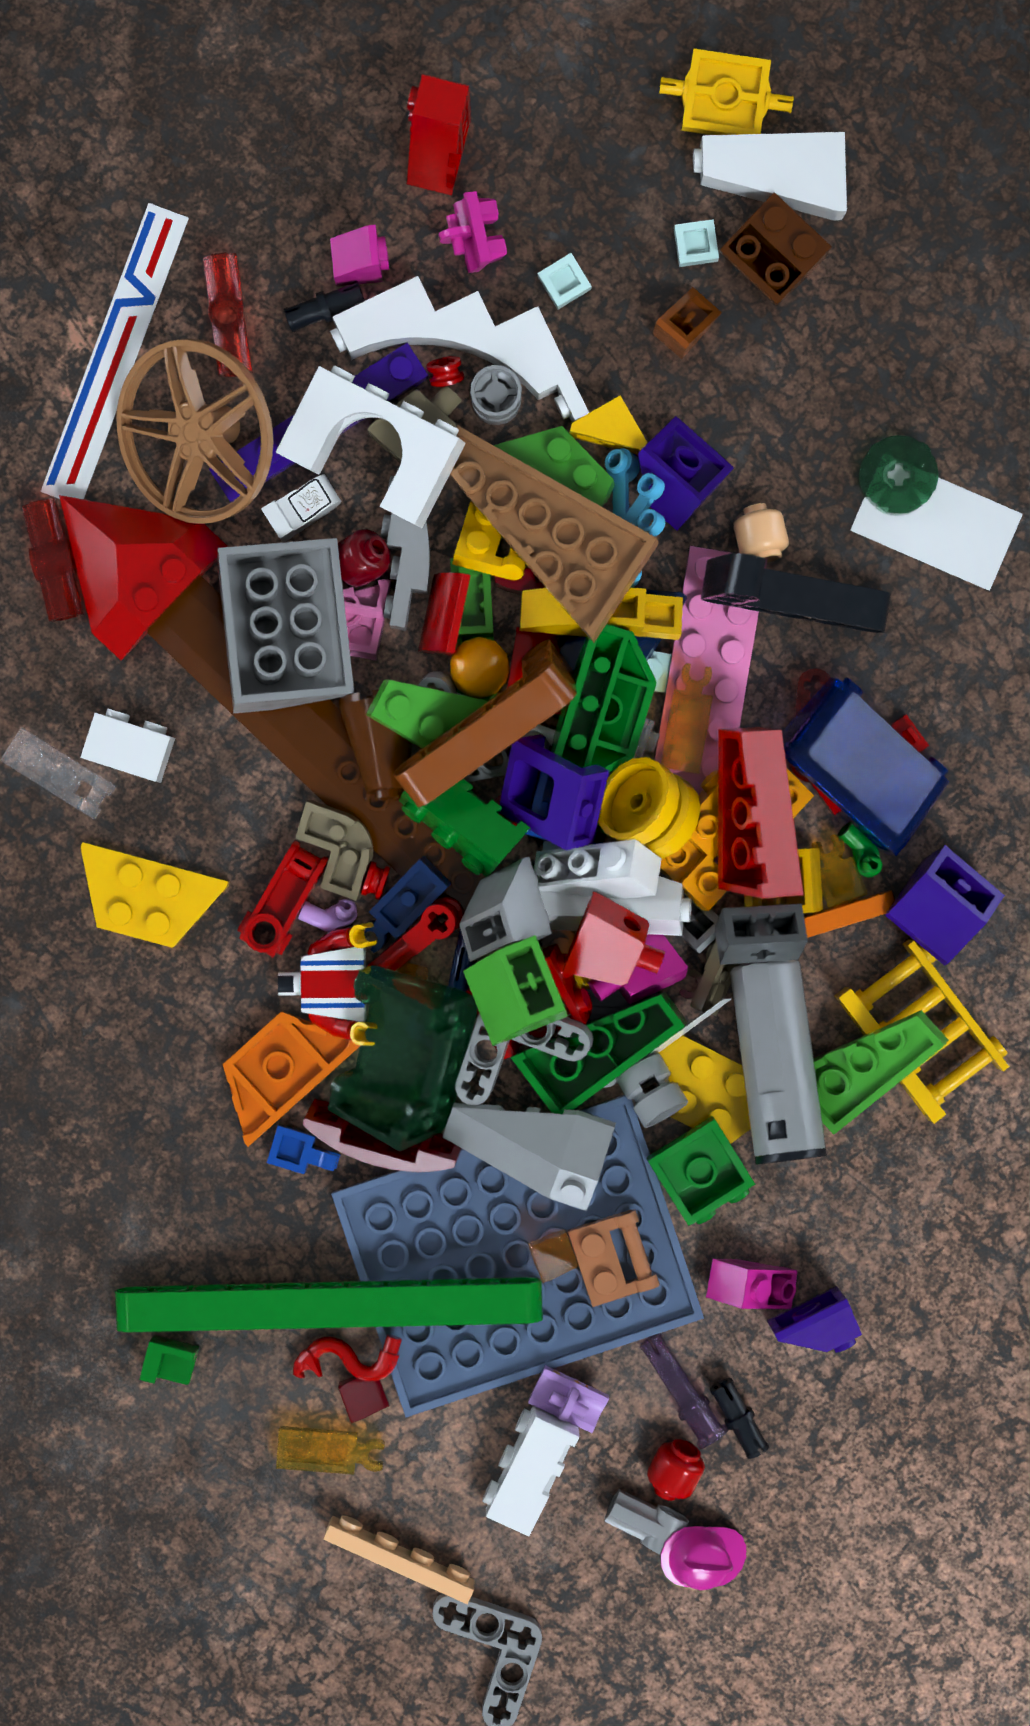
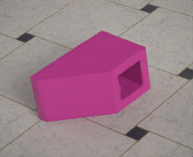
[330,225,389,286]
[706,1259,798,1309]

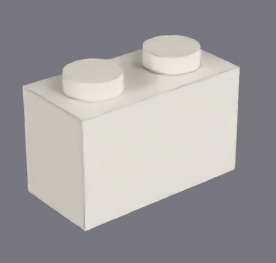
[80,709,175,783]

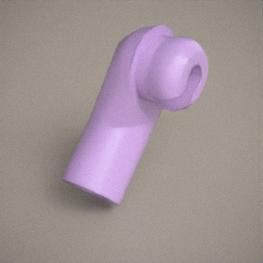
[298,899,357,933]

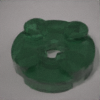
[858,435,938,516]

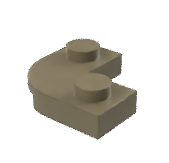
[295,800,373,901]

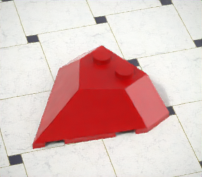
[59,495,228,661]

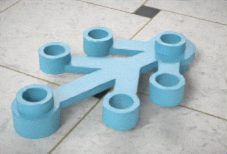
[605,448,665,588]

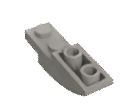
[381,466,430,631]

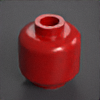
[647,1439,705,1501]

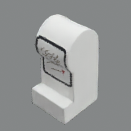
[261,474,341,542]

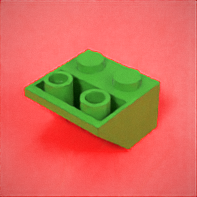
[463,935,568,1046]

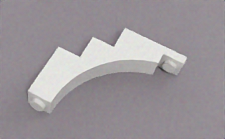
[330,276,589,423]

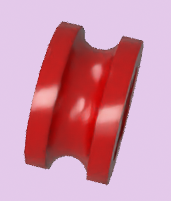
[426,356,465,387]
[361,861,391,900]

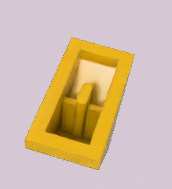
[569,396,648,455]

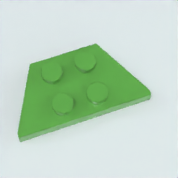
[493,426,615,507]

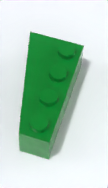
[510,991,688,1114]

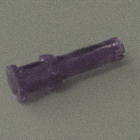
[639,1333,728,1449]

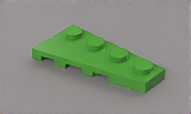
[814,1010,948,1135]

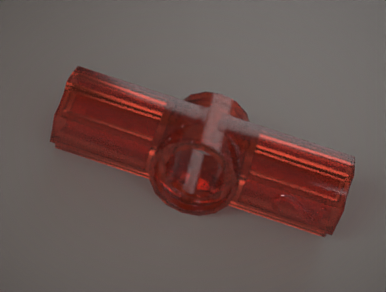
[203,252,253,378]
[22,498,84,622]

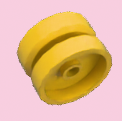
[598,757,701,859]

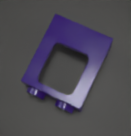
[499,734,609,850]

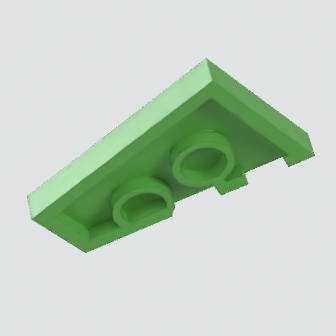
[366,680,489,749]

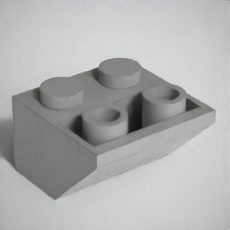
[459,857,552,962]

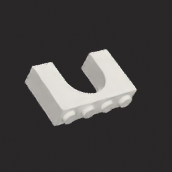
[276,365,466,528]

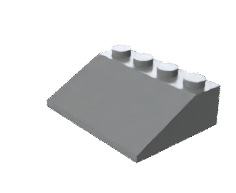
[217,538,354,714]

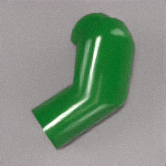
[838,822,883,878]

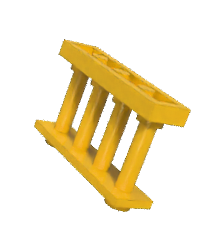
[834,939,1010,1124]

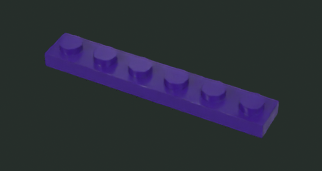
[209,342,429,503]

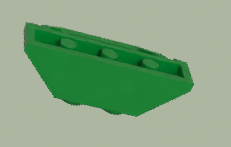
[547,624,657,775]

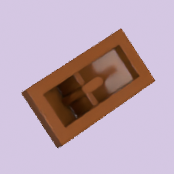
[653,287,722,359]

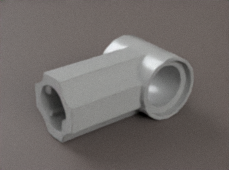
[604,1489,689,1555]

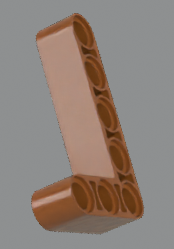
[393,639,577,807]

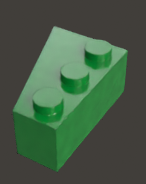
[398,779,530,877]

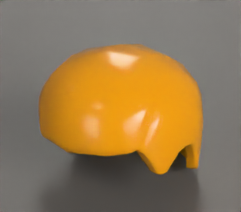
[450,637,509,699]

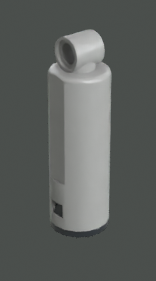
[730,960,827,1165]

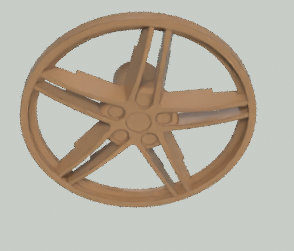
[116,339,273,524]

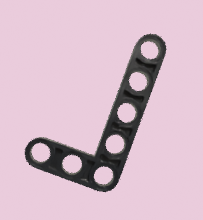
[701,553,891,633]

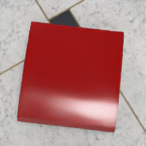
[418,572,471,656]

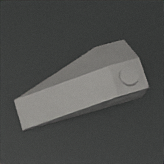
[442,1103,616,1211]

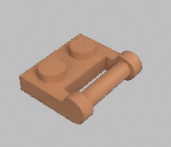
[568,1209,660,1307]

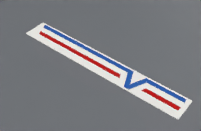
[41,203,189,499]

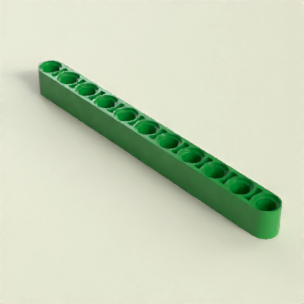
[115,1277,543,1332]

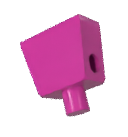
[588,934,688,1004]

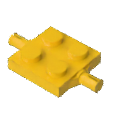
[659,49,794,135]

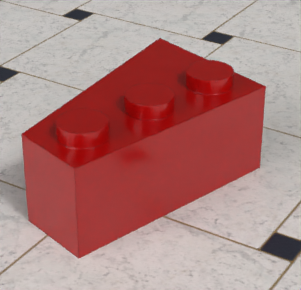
[407,74,471,196]

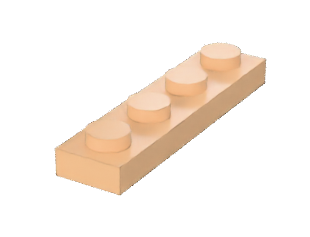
[323,1515,474,1605]

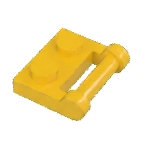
[452,501,525,580]

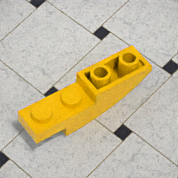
[519,587,683,640]

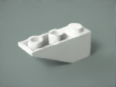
[533,839,661,899]

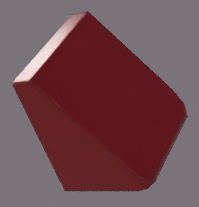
[338,1377,390,1423]

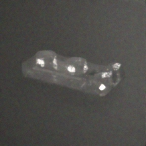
[0,727,116,819]

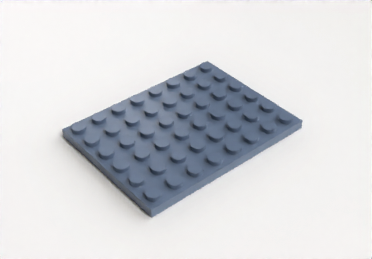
[331,1095,704,1418]

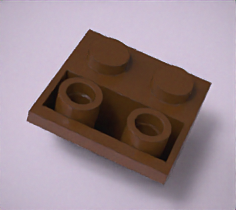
[719,192,832,306]

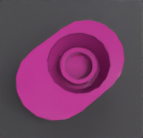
[661,1526,746,1591]

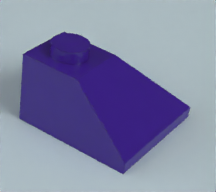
[638,416,734,531]
[767,1286,862,1353]

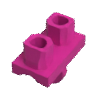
[438,191,507,273]

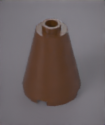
[339,689,413,801]

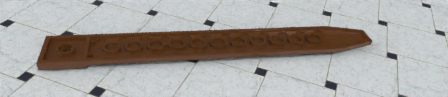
[148,575,575,954]

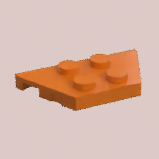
[223,1011,360,1147]

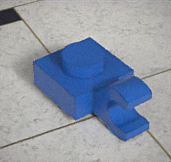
[267,1124,341,1174]

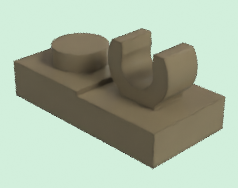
[680,940,739,1016]

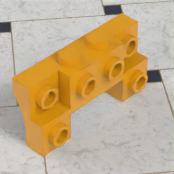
[660,769,814,911]

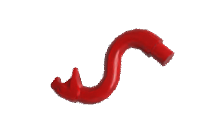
[293,1334,402,1382]

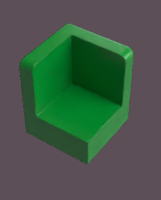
[139,1335,200,1385]

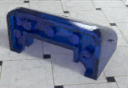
[782,677,949,857]

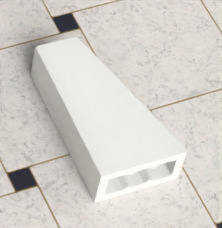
[693,132,847,221]
[540,841,692,936]

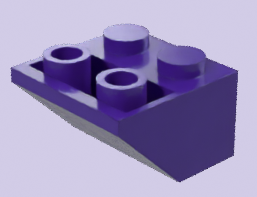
[885,845,1005,966]

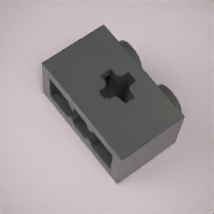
[714,904,808,965]

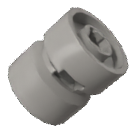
[470,365,522,425]
[616,1054,689,1128]

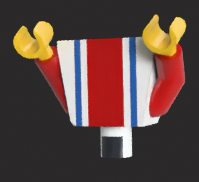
[278,922,378,1046]

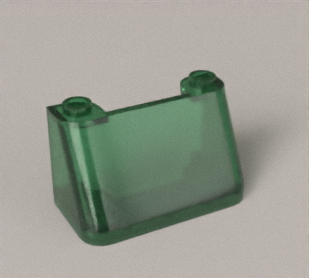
[328,965,477,1152]

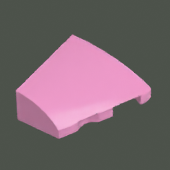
[343,579,391,661]

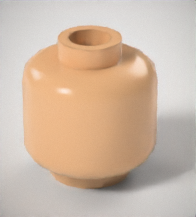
[734,503,789,563]

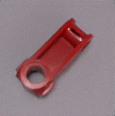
[237,840,329,958]

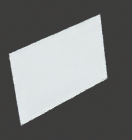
[850,454,1023,591]

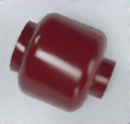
[338,529,390,587]

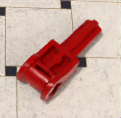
[365,897,464,984]

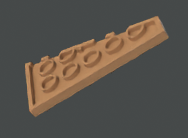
[449,425,659,643]

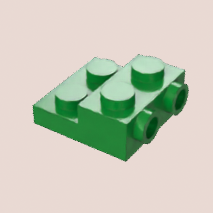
[646,1116,756,1226]

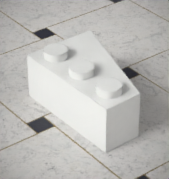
[482,1406,580,1536]

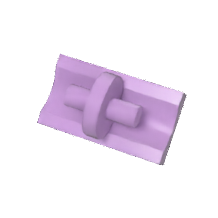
[528,1365,609,1433]

